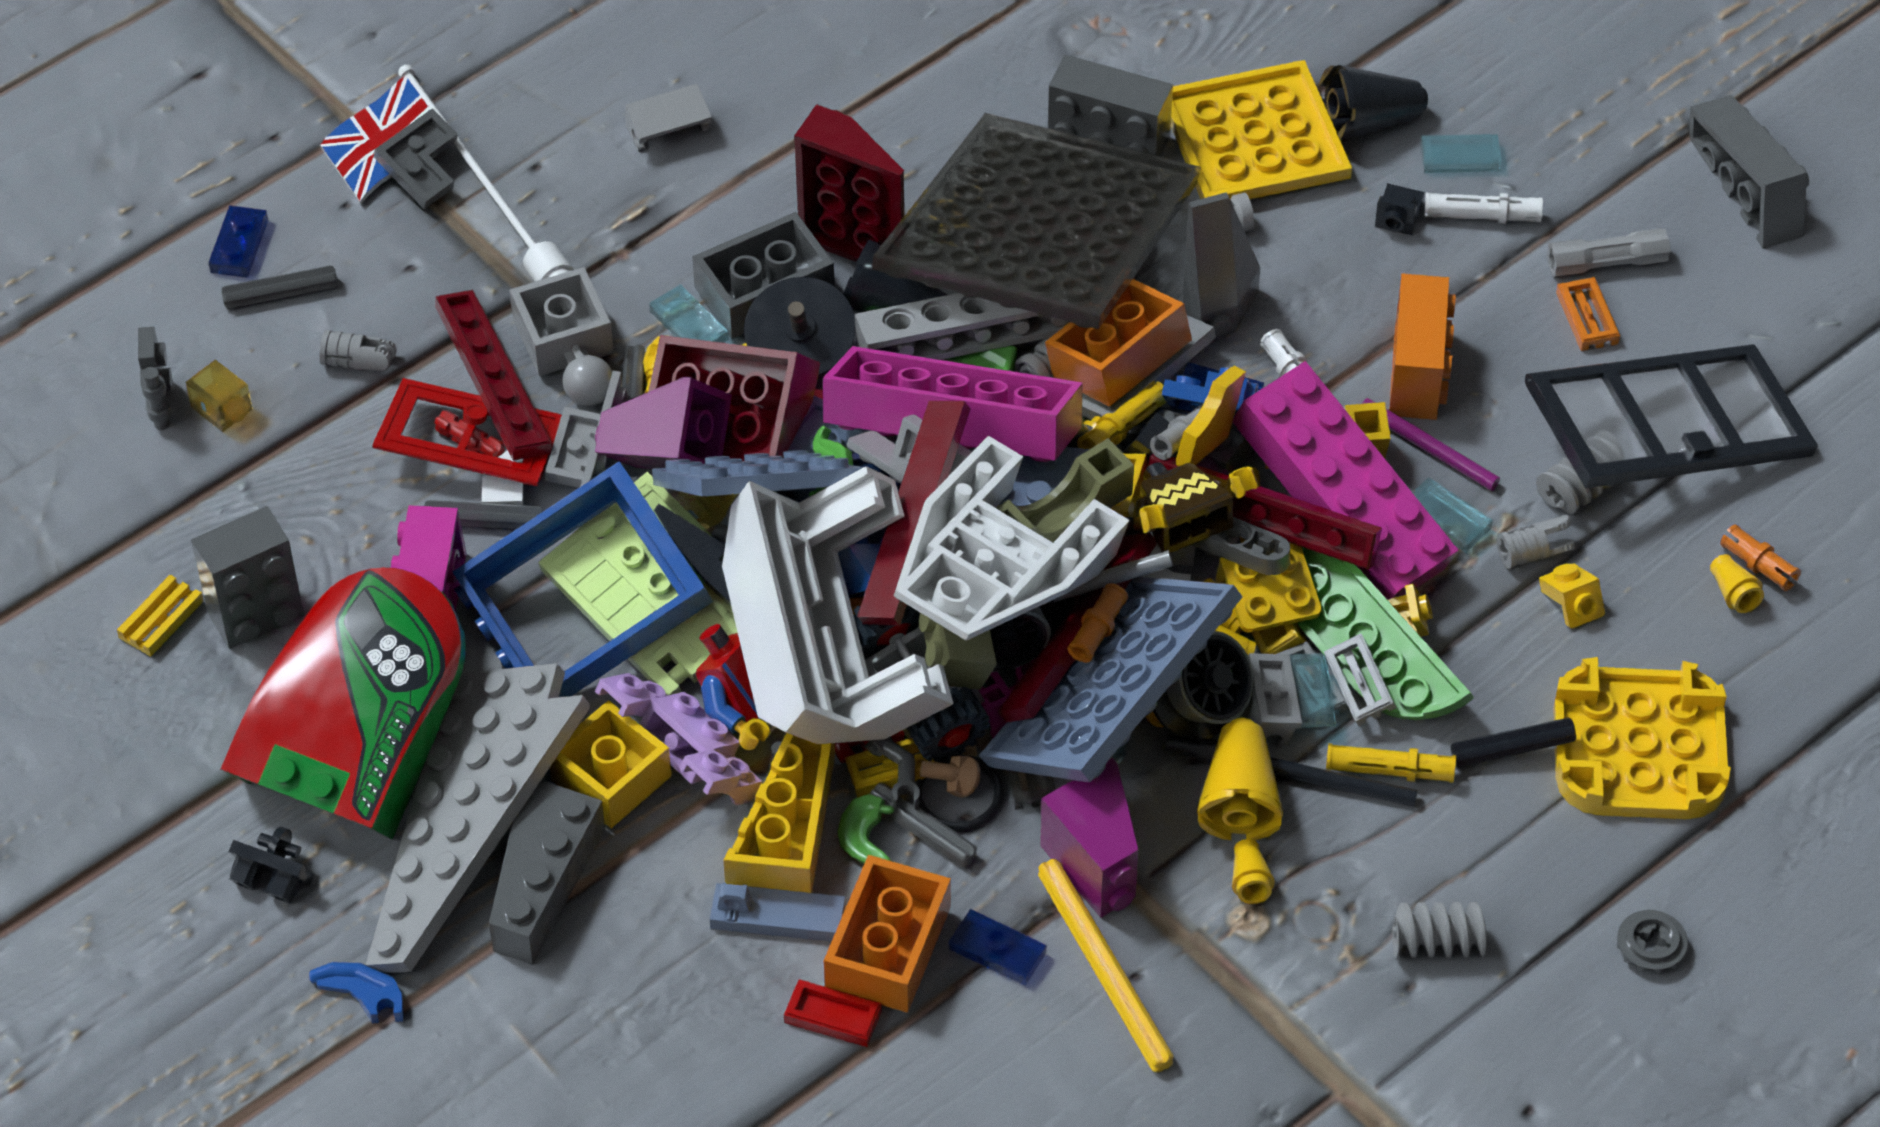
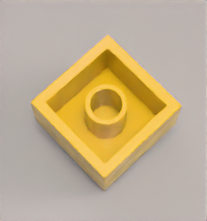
[550,700,672,828]

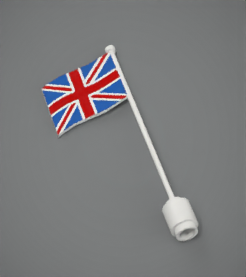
[320,65,574,282]

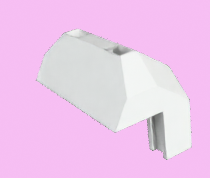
[722,467,953,744]

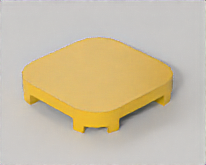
[1553,657,1731,819]

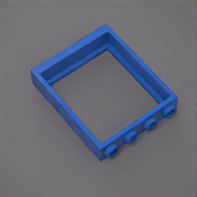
[453,461,713,697]

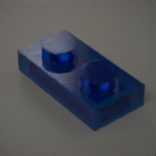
[208,205,269,278]

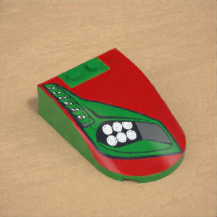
[221,567,466,840]

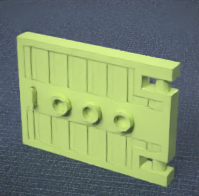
[538,472,738,695]

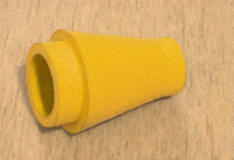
[1710,554,1764,613]
[1232,839,1275,904]

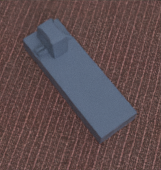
[709,883,845,942]

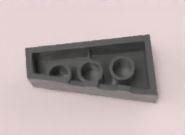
[1689,95,1809,249]
[489,780,605,965]

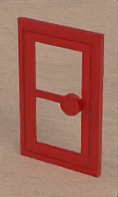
[372,378,562,486]

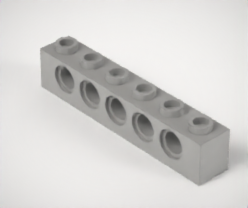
[855,268,1098,360]

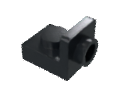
[1375,183,1425,235]

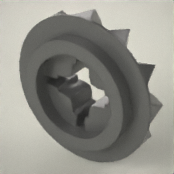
[1617,910,1688,975]

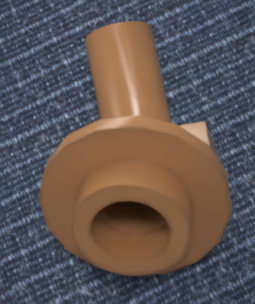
[920,756,980,798]

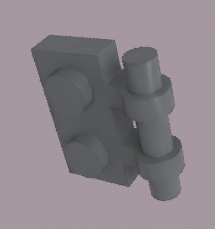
[138,326,173,430]

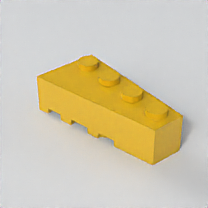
[723,733,835,893]

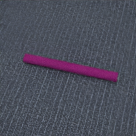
[1362,398,1500,491]

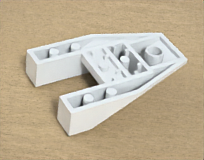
[894,436,1129,641]

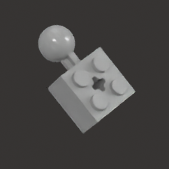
[509,267,614,406]

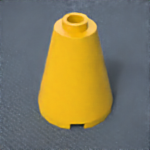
[1197,718,1283,841]

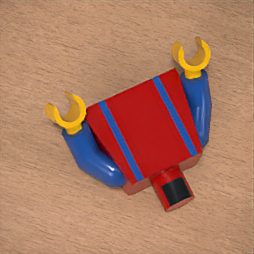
[696,624,770,750]

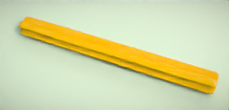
[1038,859,1173,1073]

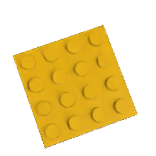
[1171,60,1352,199]

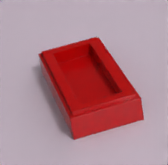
[784,979,882,1047]

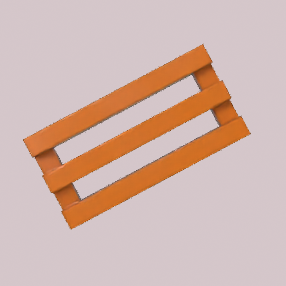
[1556,277,1620,351]

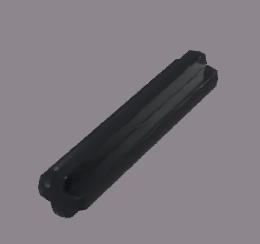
[1450,717,1576,767]

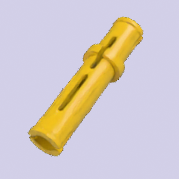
[1077,381,1167,449]
[1326,743,1456,783]

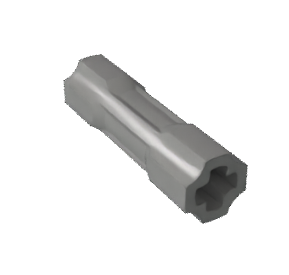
[1547,228,1671,276]

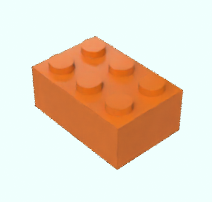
[1389,273,1456,420]
[1045,276,1192,407]
[823,855,951,1013]

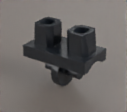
[228,826,314,904]

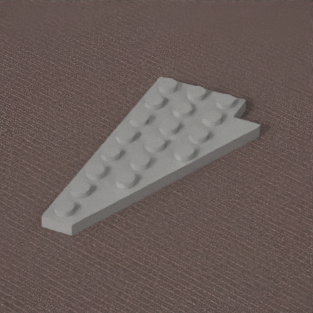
[366,663,590,973]

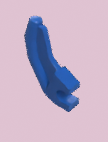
[309,962,404,1024]

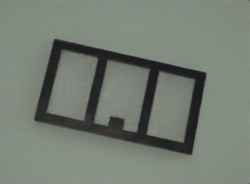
[1525,344,1818,489]

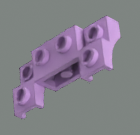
[595,673,763,806]

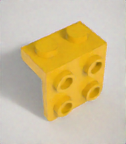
[1215,543,1321,633]

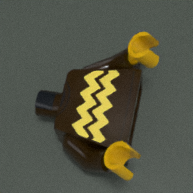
[1133,462,1259,553]

